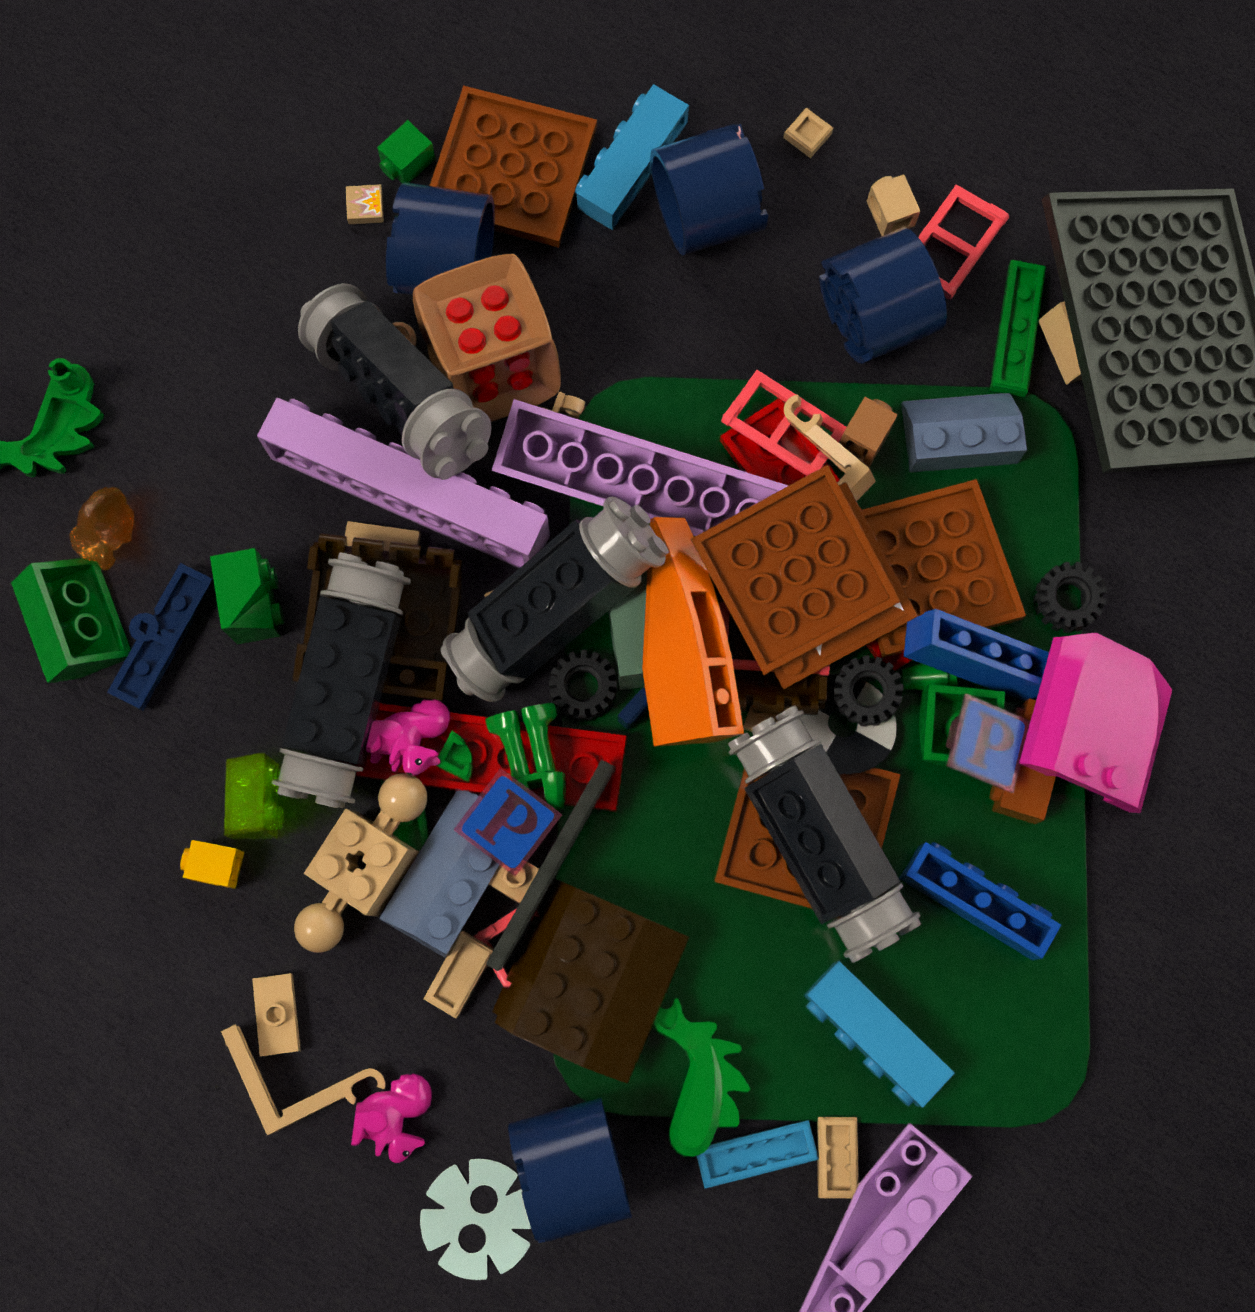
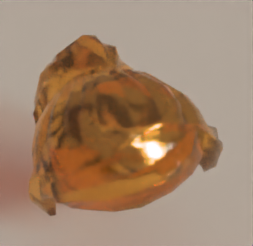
[69,487,135,570]

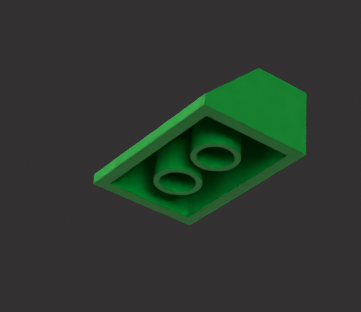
[11,557,131,683]

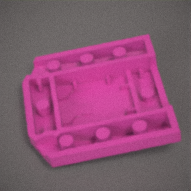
[1019,633,1172,813]

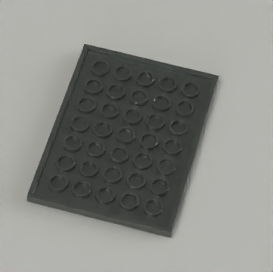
[1042,189,1255,473]

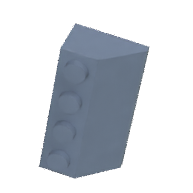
[379,791,526,958]

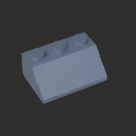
[901,393,1027,472]

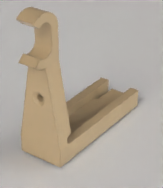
[784,394,876,501]
[221,1024,385,1135]

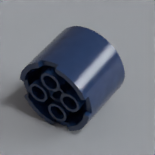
[650,124,768,255]
[386,182,495,295]
[819,227,947,363]
[508,1098,632,1243]

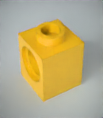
[180,840,244,889]

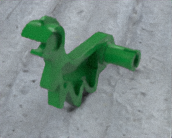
[0,358,104,478]
[652,998,751,1158]

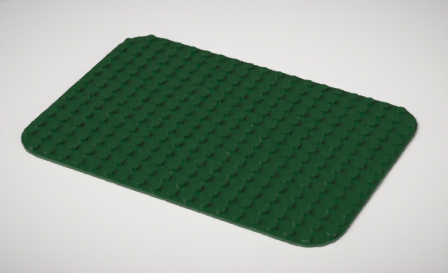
[553,377,1090,1127]

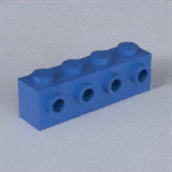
[904,609,1049,701]
[899,842,1061,960]

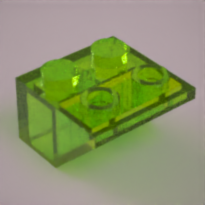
[224,753,284,839]

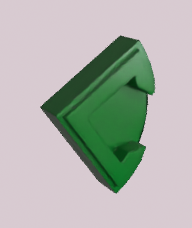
[435,731,473,783]

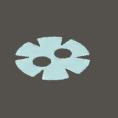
[420,1159,531,1280]

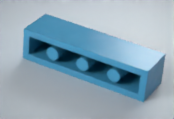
[575,84,689,230]
[803,961,954,1108]

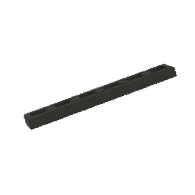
[486,760,616,971]

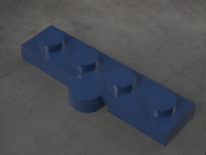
[107,563,214,711]

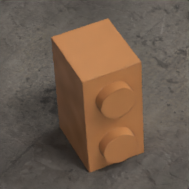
[839,397,898,468]

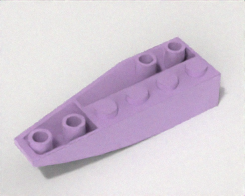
[799,1123,972,1312]

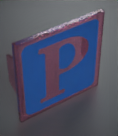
[946,694,1030,793]
[453,768,563,877]

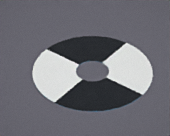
[801,674,896,774]

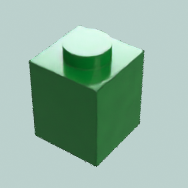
[377,120,436,183]

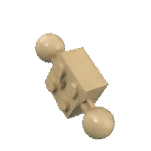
[294,773,427,953]

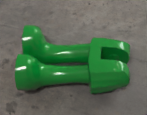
[485,703,566,819]

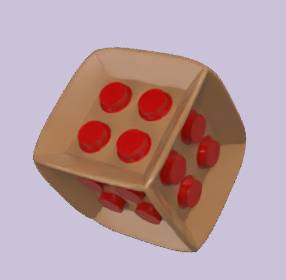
[413,254,561,422]

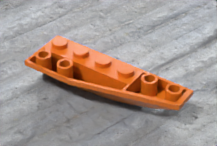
[642,517,744,747]

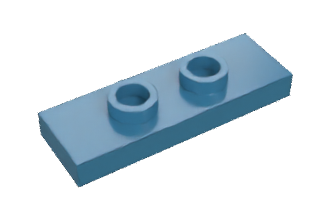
[697,1120,819,1188]

